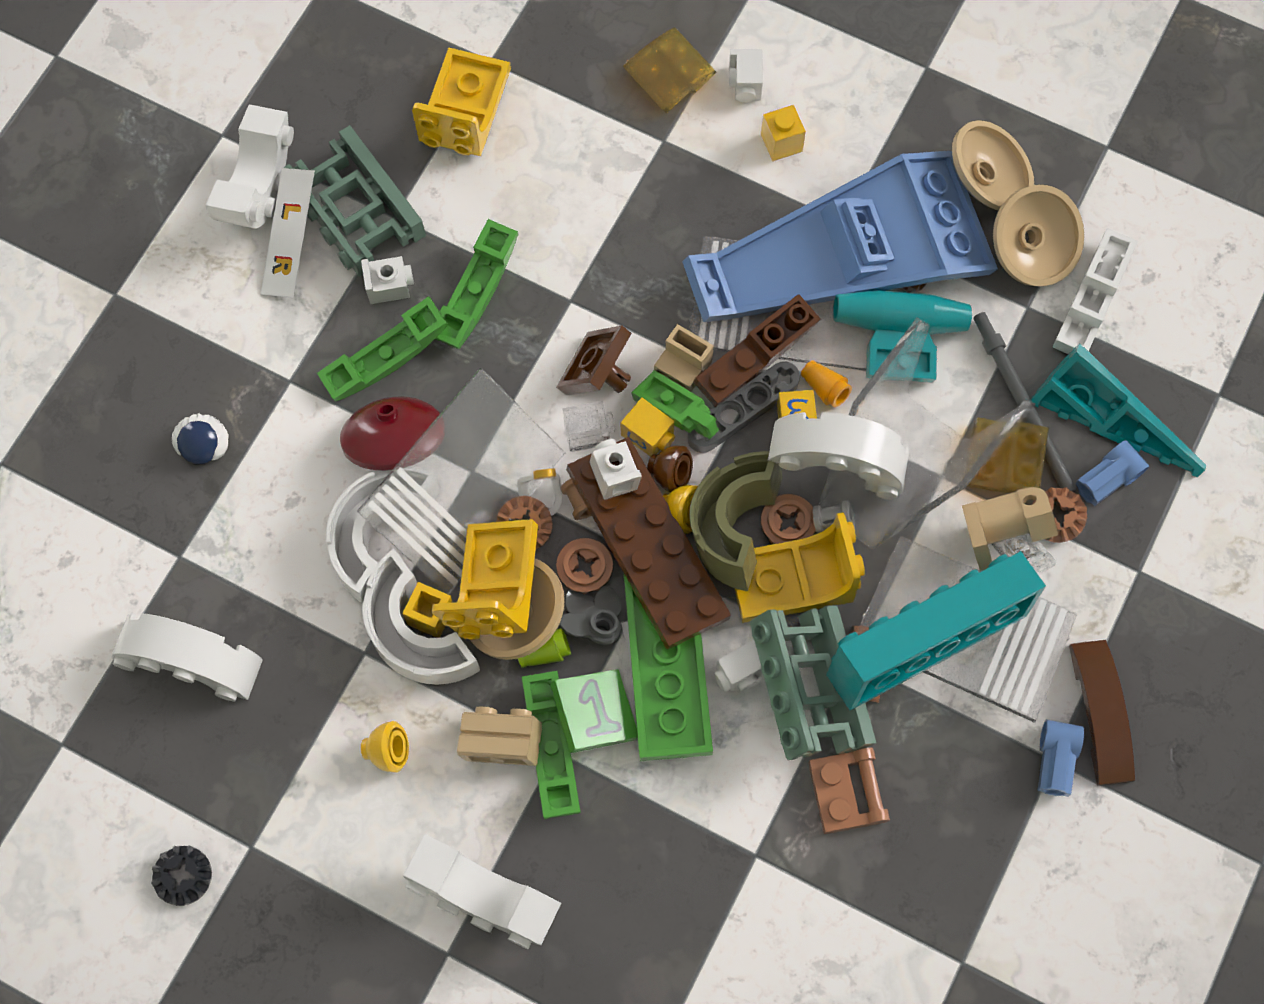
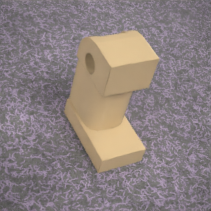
[962,487,1058,571]

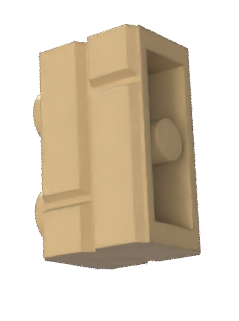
[457,707,542,766]

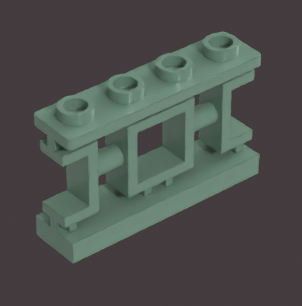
[284,125,426,277]
[750,605,877,760]

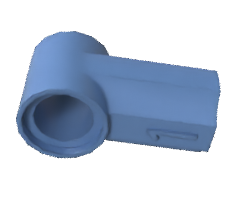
[1075,440,1150,506]
[1038,719,1084,797]

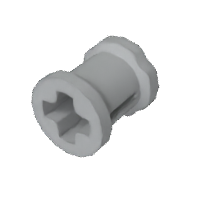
[813,500,855,533]

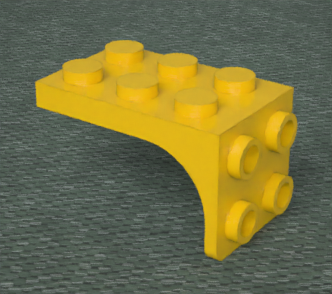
[412,47,511,156]
[734,512,865,623]
[432,519,538,640]

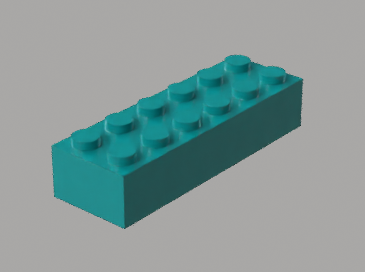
[826,551,1046,711]

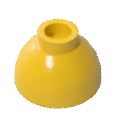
[663,485,698,534]
[361,721,409,772]

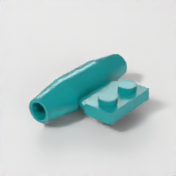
[833,290,972,383]

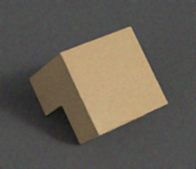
[654,324,714,392]

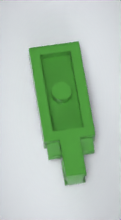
[631,370,719,439]

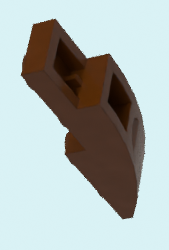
[693,294,821,408]

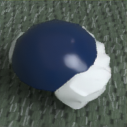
[172,413,229,464]

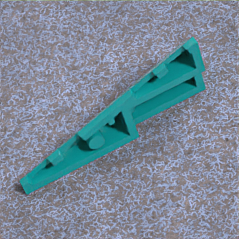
[1030,343,1206,477]

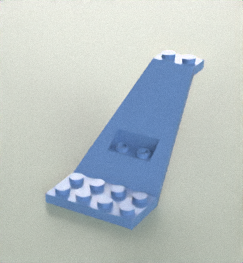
[682,151,998,322]

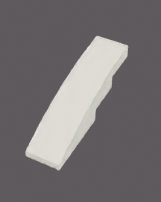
[1053,228,1138,354]

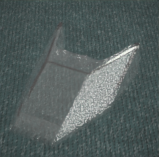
[818,317,1036,550]

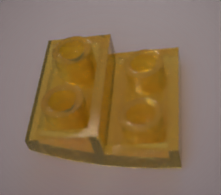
[623,27,717,114]
[964,417,1049,493]

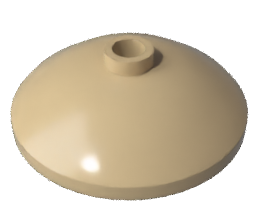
[952,120,1034,210]
[993,185,1084,286]
[470,559,565,660]

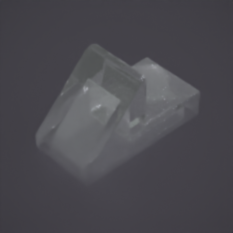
[992,533,1056,575]

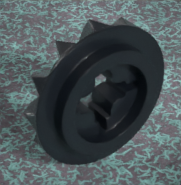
[151,845,212,906]

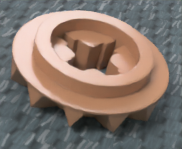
[1033,487,1087,543]
[761,494,816,544]
[497,496,552,549]
[556,538,613,595]

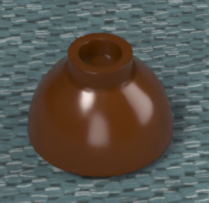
[647,445,693,492]

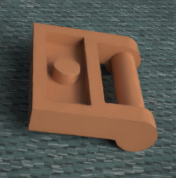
[808,748,890,834]

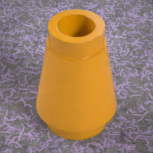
[801,360,852,408]

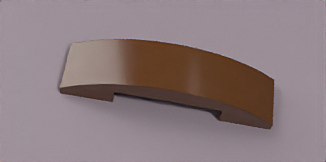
[1069,640,1135,786]

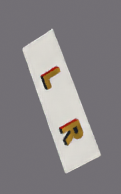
[261,168,315,298]

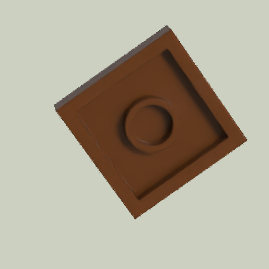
[556,325,632,395]

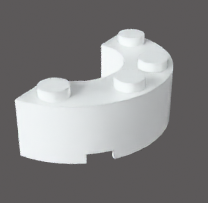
[206,104,294,228]
[768,412,909,500]
[326,467,440,603]
[362,549,480,685]
[111,613,263,702]
[403,834,561,949]

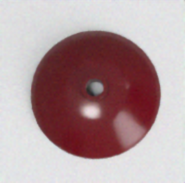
[340,396,444,471]

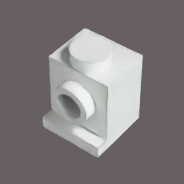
[729,49,763,102]
[361,256,414,304]
[590,439,642,500]
[714,640,765,693]

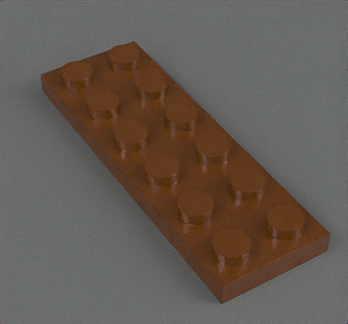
[566,437,731,650]

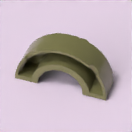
[690,451,783,591]

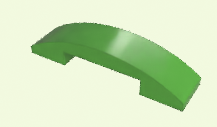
[435,219,519,349]
[317,296,448,402]
[522,671,581,819]

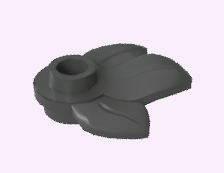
[559,584,622,645]

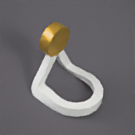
[517,468,562,516]

